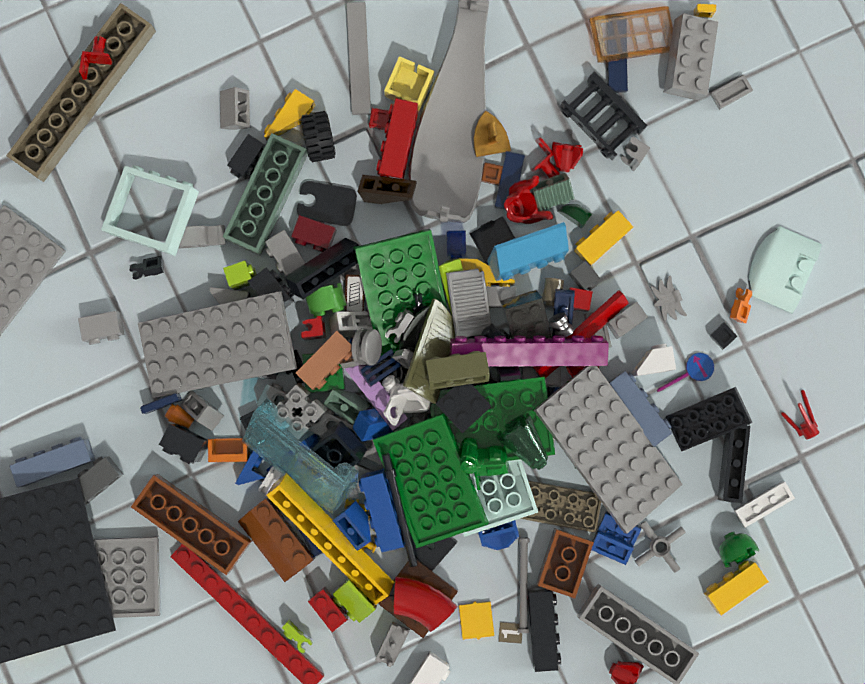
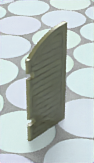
[403,299,455,404]

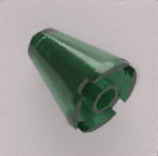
[496,414,548,470]

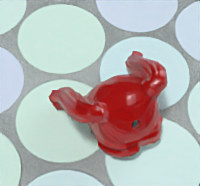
[504,175,553,224]

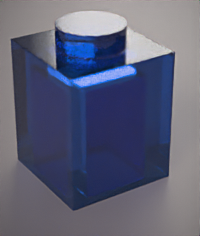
[446,230,466,259]

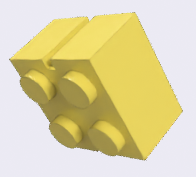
[384,56,434,111]

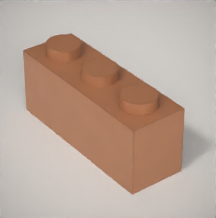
[296,331,352,390]

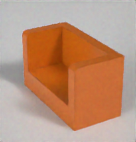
[208,438,250,462]

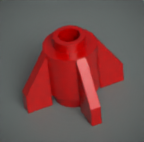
[552,142,583,172]
[609,661,644,684]

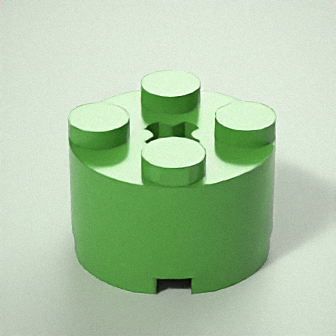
[306,283,347,318]

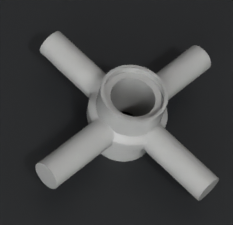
[634,521,686,573]

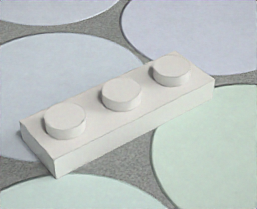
[734,481,795,528]

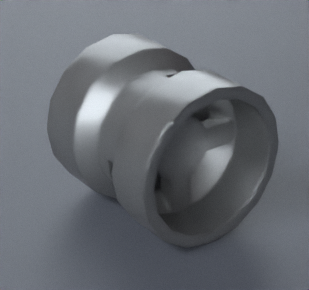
[548,312,574,338]

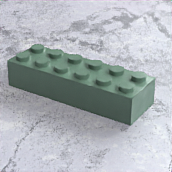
[223,133,308,256]

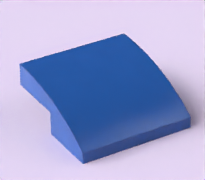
[591,512,641,565]

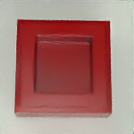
[369,108,390,130]

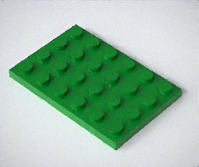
[354,228,447,356]
[430,377,555,461]
[373,413,489,548]

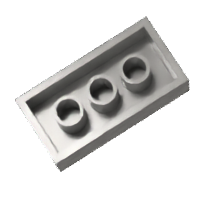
[663,13,718,101]

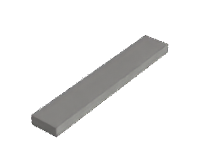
[347,2,371,115]

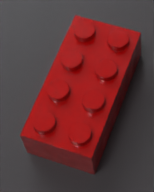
[376,98,418,179]

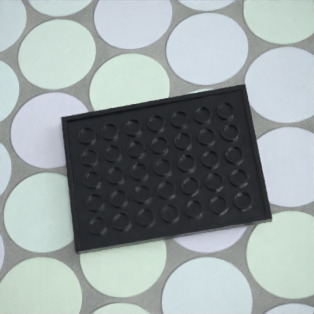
[0,478,116,664]

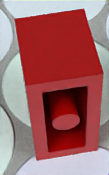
[308,587,349,632]

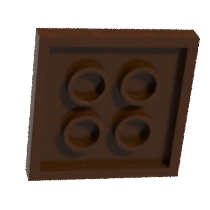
[378,559,458,638]

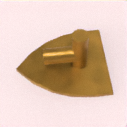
[473,111,511,157]

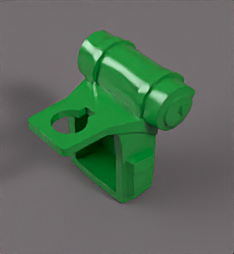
[460,437,509,490]

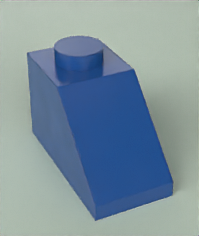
[352,408,393,442]
[333,501,371,551]

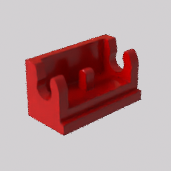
[301,316,326,340]

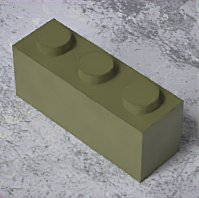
[426,351,490,390]

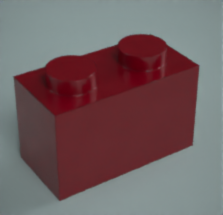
[291,215,337,253]

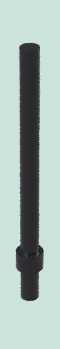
[382,453,418,567]

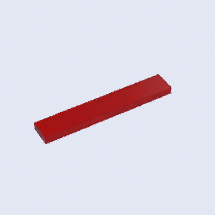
[533,290,629,379]

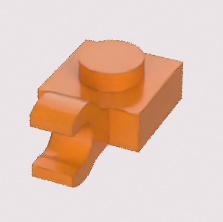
[730,288,752,324]

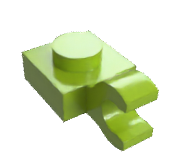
[282,620,313,653]

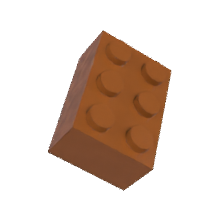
[536,528,594,598]

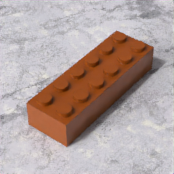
[131,474,252,575]

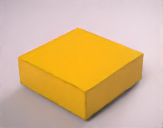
[693,4,716,18]

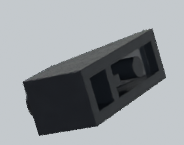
[496,366,521,383]

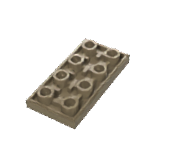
[520,481,601,533]

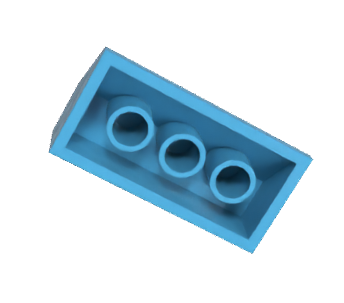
[487,222,569,281]

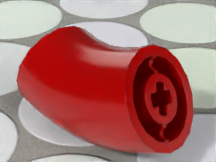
[394,577,458,632]

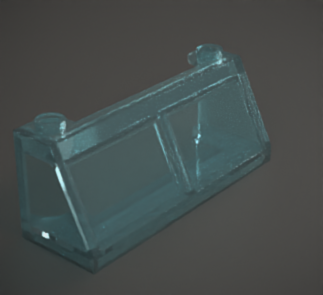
[242,398,359,514]

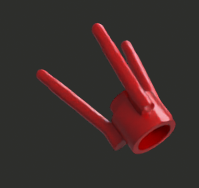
[781,390,820,440]

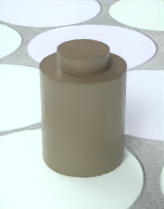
[542,278,564,307]

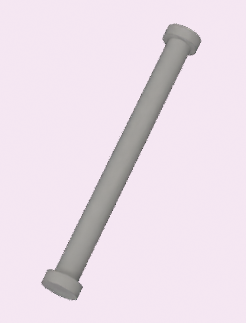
[517,538,530,633]

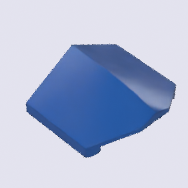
[478,520,519,550]

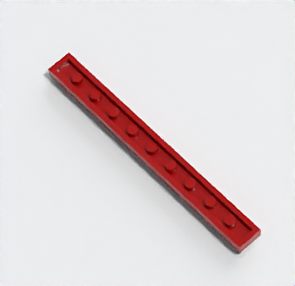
[170,544,325,684]

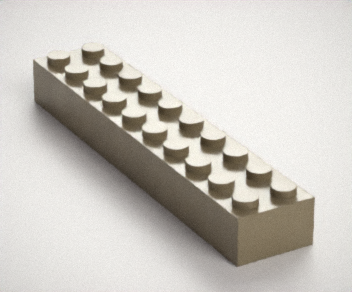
[6,3,156,182]

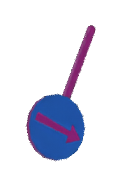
[657,353,714,392]

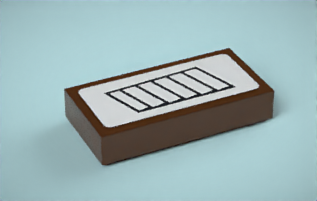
[345,275,364,312]

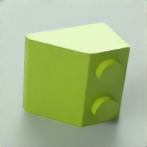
[333,578,377,623]

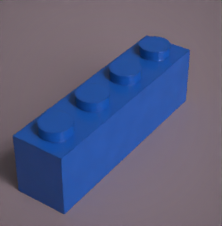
[359,469,404,553]

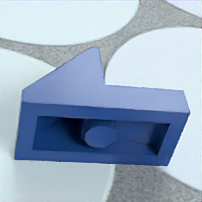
[235,449,266,485]

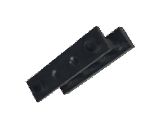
[560,71,647,160]

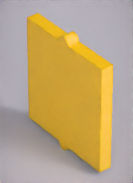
[459,601,494,640]

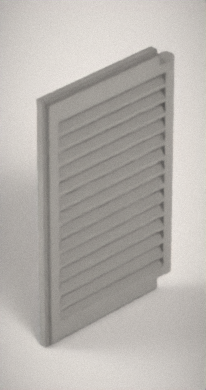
[446,269,491,337]

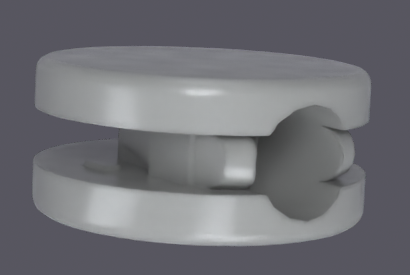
[351,328,382,366]

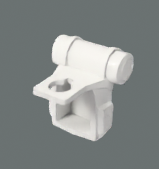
[382,375,432,426]

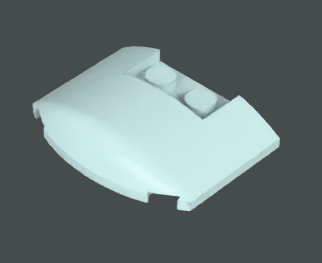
[748,226,822,314]

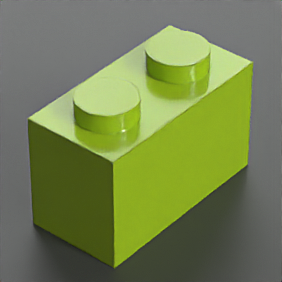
[223,261,257,290]

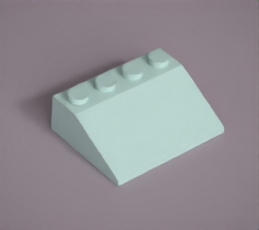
[463,459,538,537]

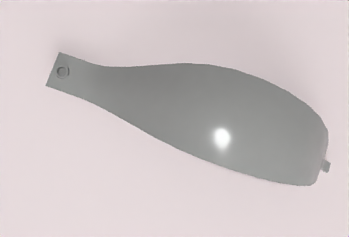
[409,0,489,223]

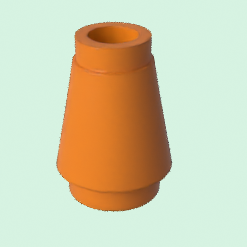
[164,404,194,429]

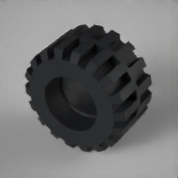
[301,111,336,163]

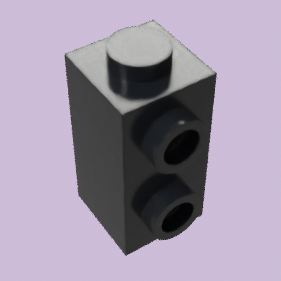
[227,134,265,179]

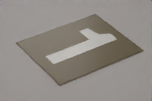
[498,622,522,644]

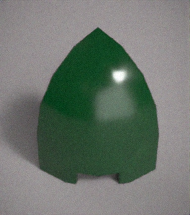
[557,204,592,229]

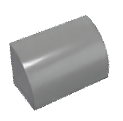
[220,87,250,130]

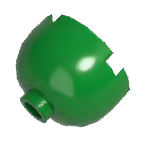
[719,532,760,568]

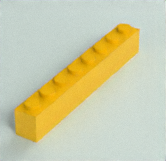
[266,473,394,605]

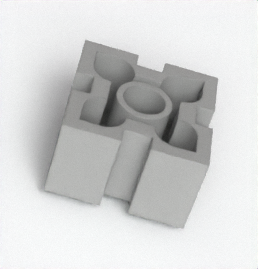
[270,383,328,440]

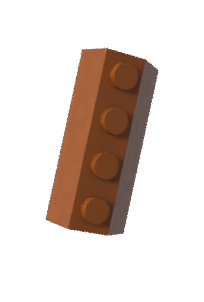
[238,498,315,582]

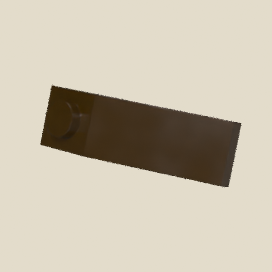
[357,174,417,204]

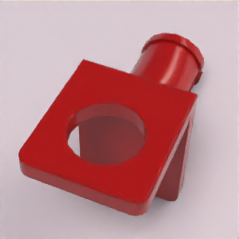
[79,36,112,80]
[530,137,560,178]

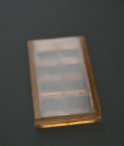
[589,6,673,63]

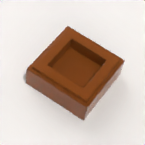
[481,162,503,186]

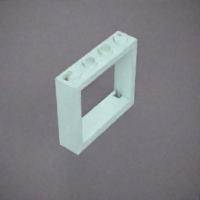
[101,165,199,256]

